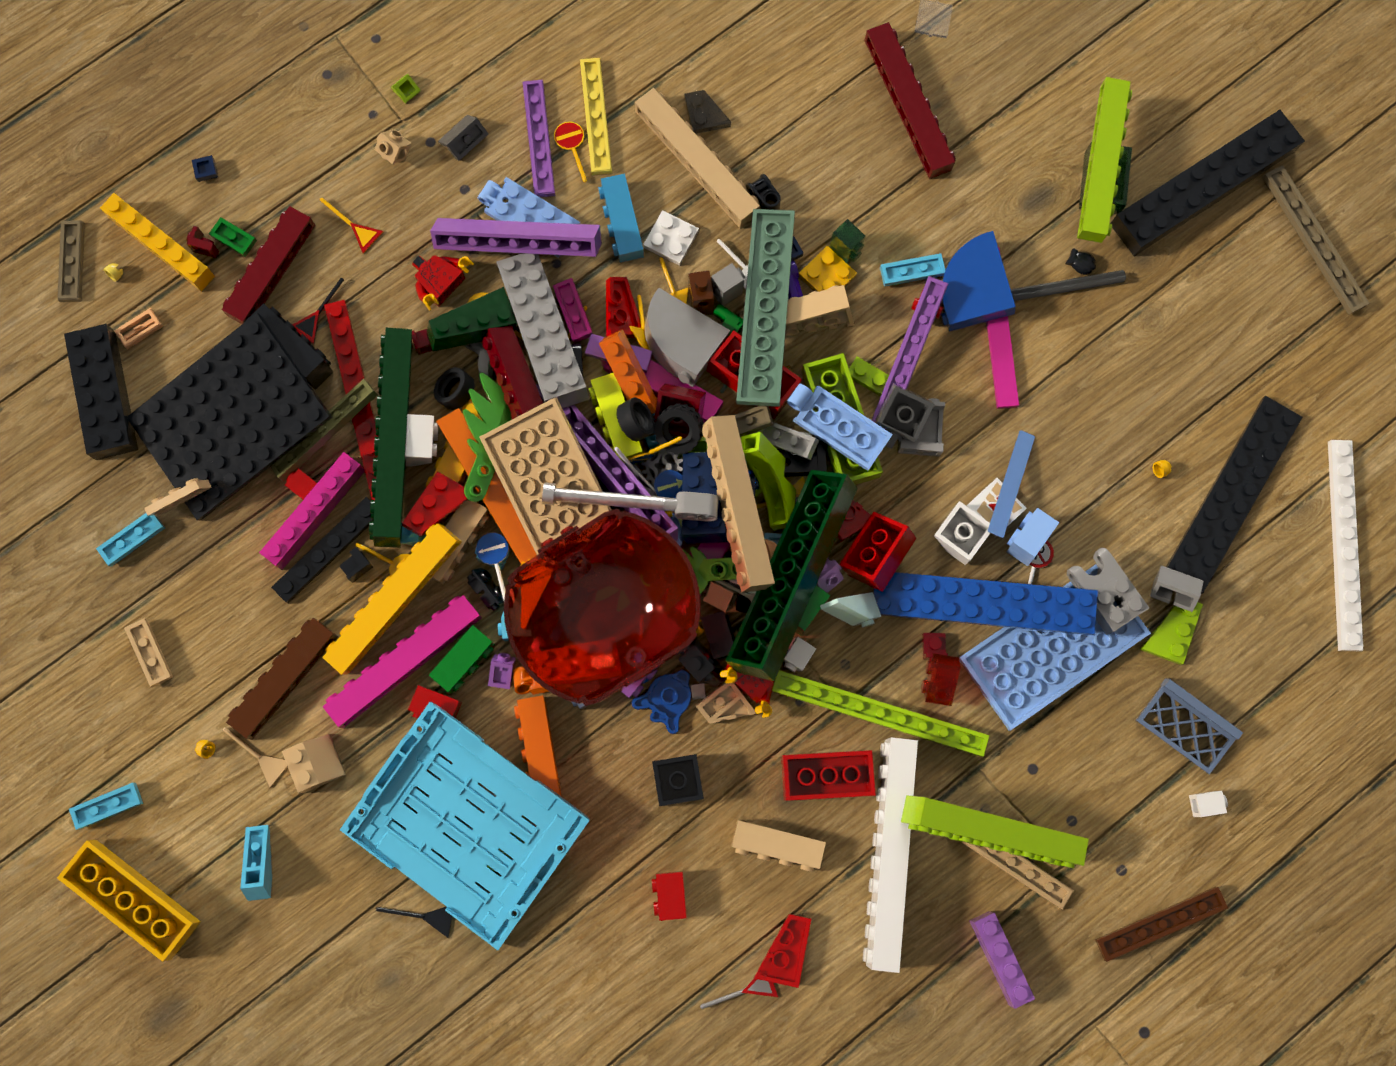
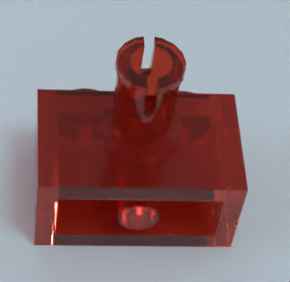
[921,653,961,706]

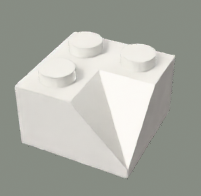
[405,414,438,467]
[934,501,990,565]

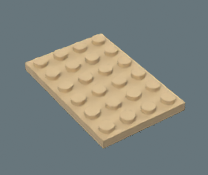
[479,398,614,556]

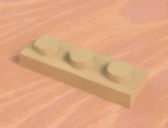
[144,478,212,516]
[124,618,173,687]

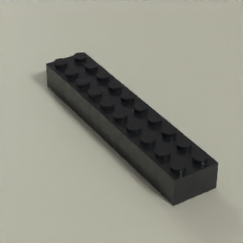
[1111,110,1305,256]

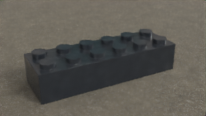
[64,324,138,460]

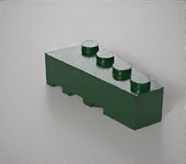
[426,287,517,352]

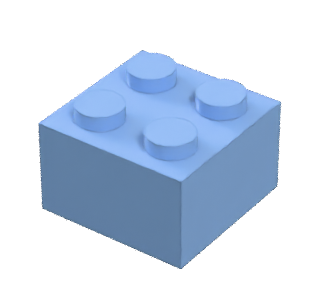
[1007,508,1059,566]

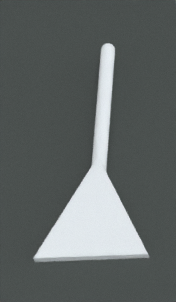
[614,447,657,495]

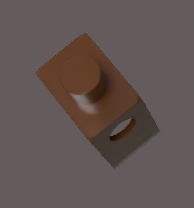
[687,271,714,316]

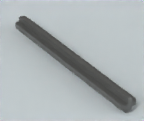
[1011,270,1126,301]

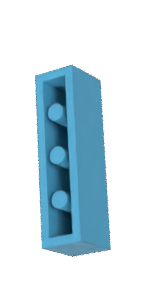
[598,174,644,263]

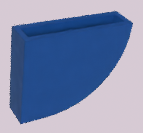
[941,231,1016,332]

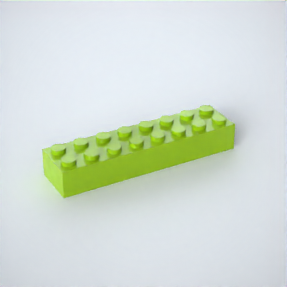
[901,795,1089,869]

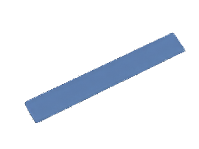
[988,430,1035,538]

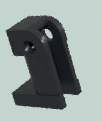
[777,437,827,477]

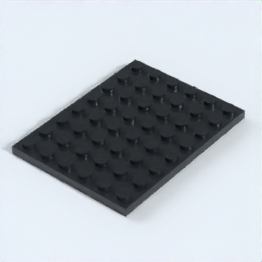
[128,313,332,521]

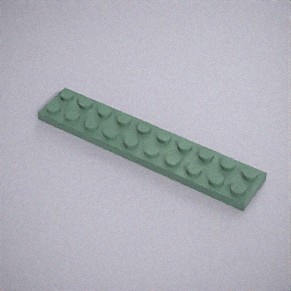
[736,209,795,406]

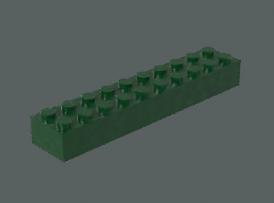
[369,327,412,548]
[726,470,858,681]

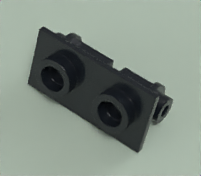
[467,568,504,611]

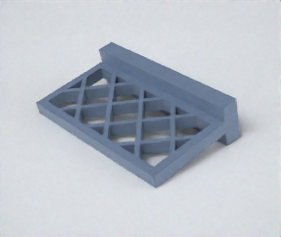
[1136,678,1243,774]

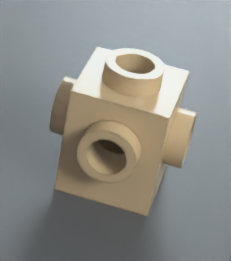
[374,129,412,164]

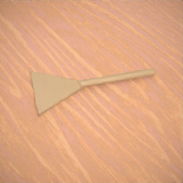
[223,727,288,788]

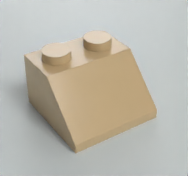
[282,734,346,793]

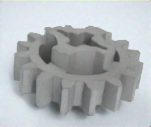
[641,444,683,487]

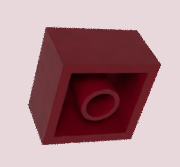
[654,384,706,438]

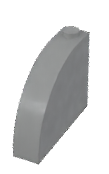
[644,288,730,387]

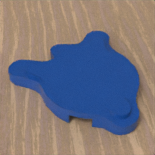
[632,670,691,734]

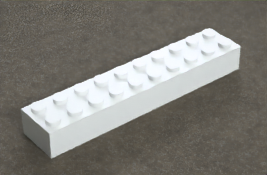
[863,737,918,973]

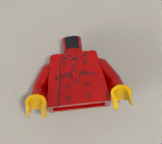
[412,255,474,311]
[720,664,774,718]

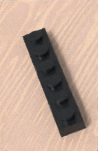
[271,497,374,603]

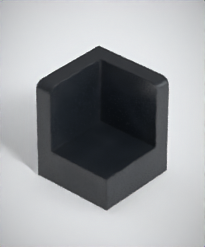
[340,547,373,583]

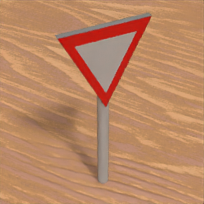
[700,979,778,1009]

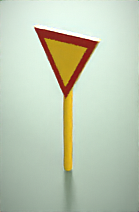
[320,198,384,254]

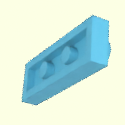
[880,253,946,287]
[96,513,165,567]
[69,783,143,830]

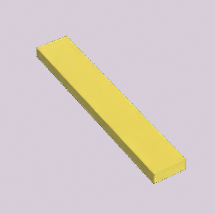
[580,58,612,175]

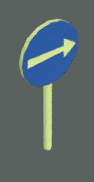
[654,470,683,529]

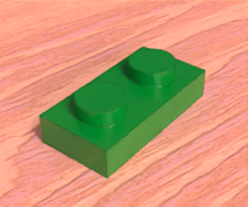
[209,217,257,257]

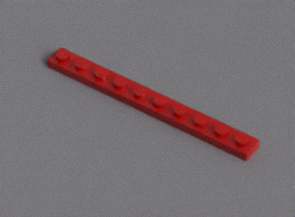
[324,300,379,500]

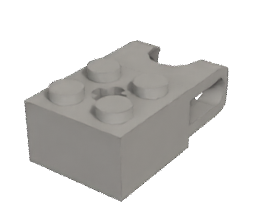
[1067,548,1149,635]

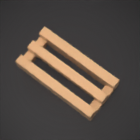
[114,308,164,350]

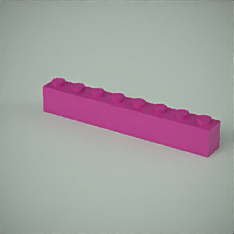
[322,595,482,728]

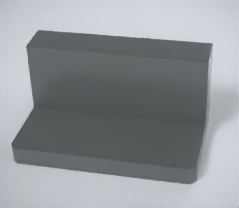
[438,115,488,161]

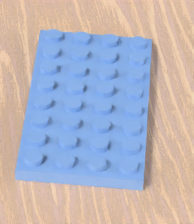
[958,564,1151,731]

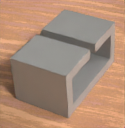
[1150,566,1203,612]

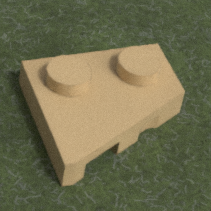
[696,683,756,724]

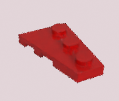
[606,277,642,338]
[753,914,811,988]

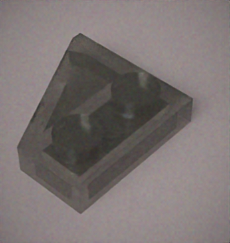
[684,90,731,134]

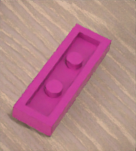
[553,278,593,343]

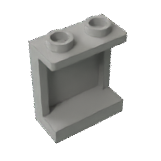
[897,398,945,457]

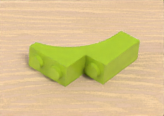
[741,432,796,530]

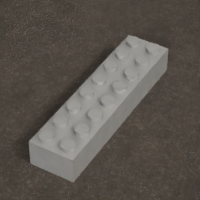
[496,253,589,408]

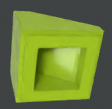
[391,74,421,103]

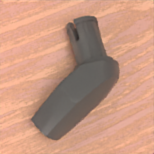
[465,342,495,383]

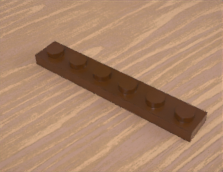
[1095,887,1228,962]

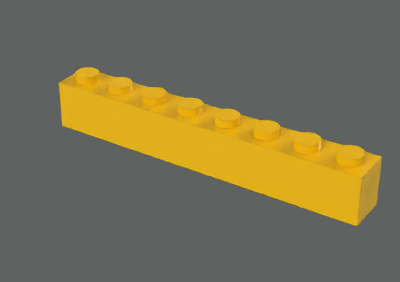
[322,524,462,675]

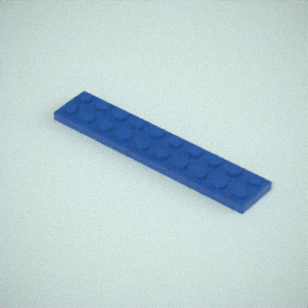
[874,572,1098,635]

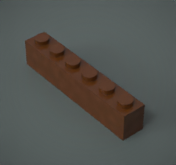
[226,618,338,740]

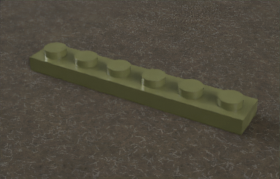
[270,379,378,482]

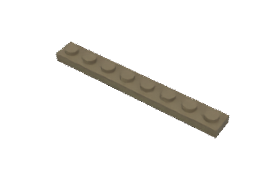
[1262,165,1370,315]

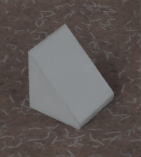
[690,683,706,700]

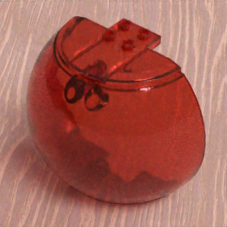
[504,509,701,706]

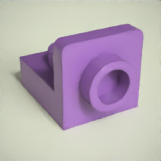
[488,653,516,689]

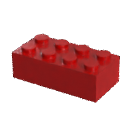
[781,750,876,801]

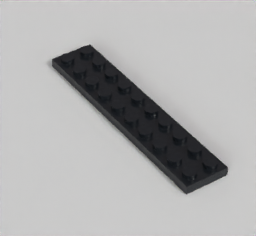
[1166,396,1303,594]

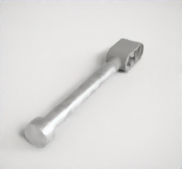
[542,482,719,522]

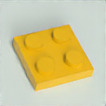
[799,246,857,292]

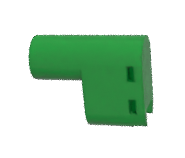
[713,304,743,337]

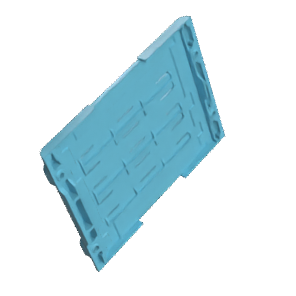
[340,702,590,950]

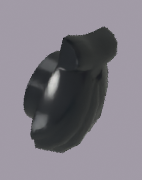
[1065,248,1096,275]

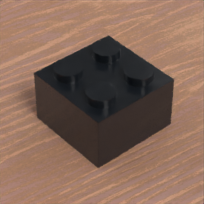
[652,754,704,807]

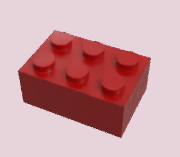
[839,512,917,592]

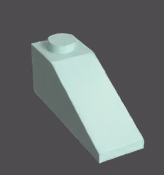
[820,592,881,628]

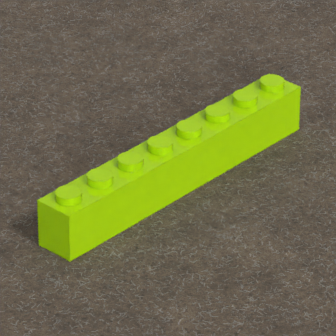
[1077,77,1132,243]

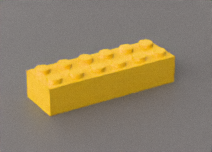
[57,840,201,962]

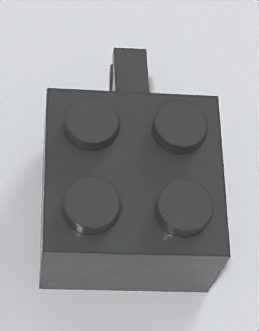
[874,383,935,449]

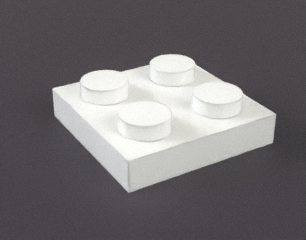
[643,210,699,266]

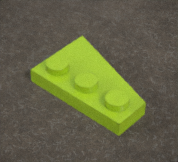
[1140,602,1203,665]

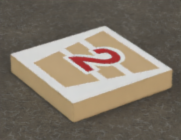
[967,478,1027,538]

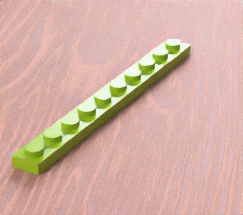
[772,670,989,757]

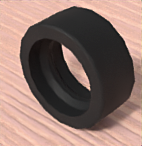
[434,367,475,410]
[617,397,655,442]

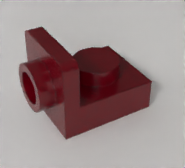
[186,226,219,259]
[922,633,948,664]

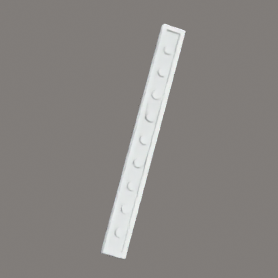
[1328,440,1363,652]

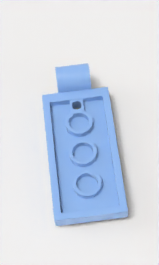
[477,177,580,258]
[787,384,893,471]

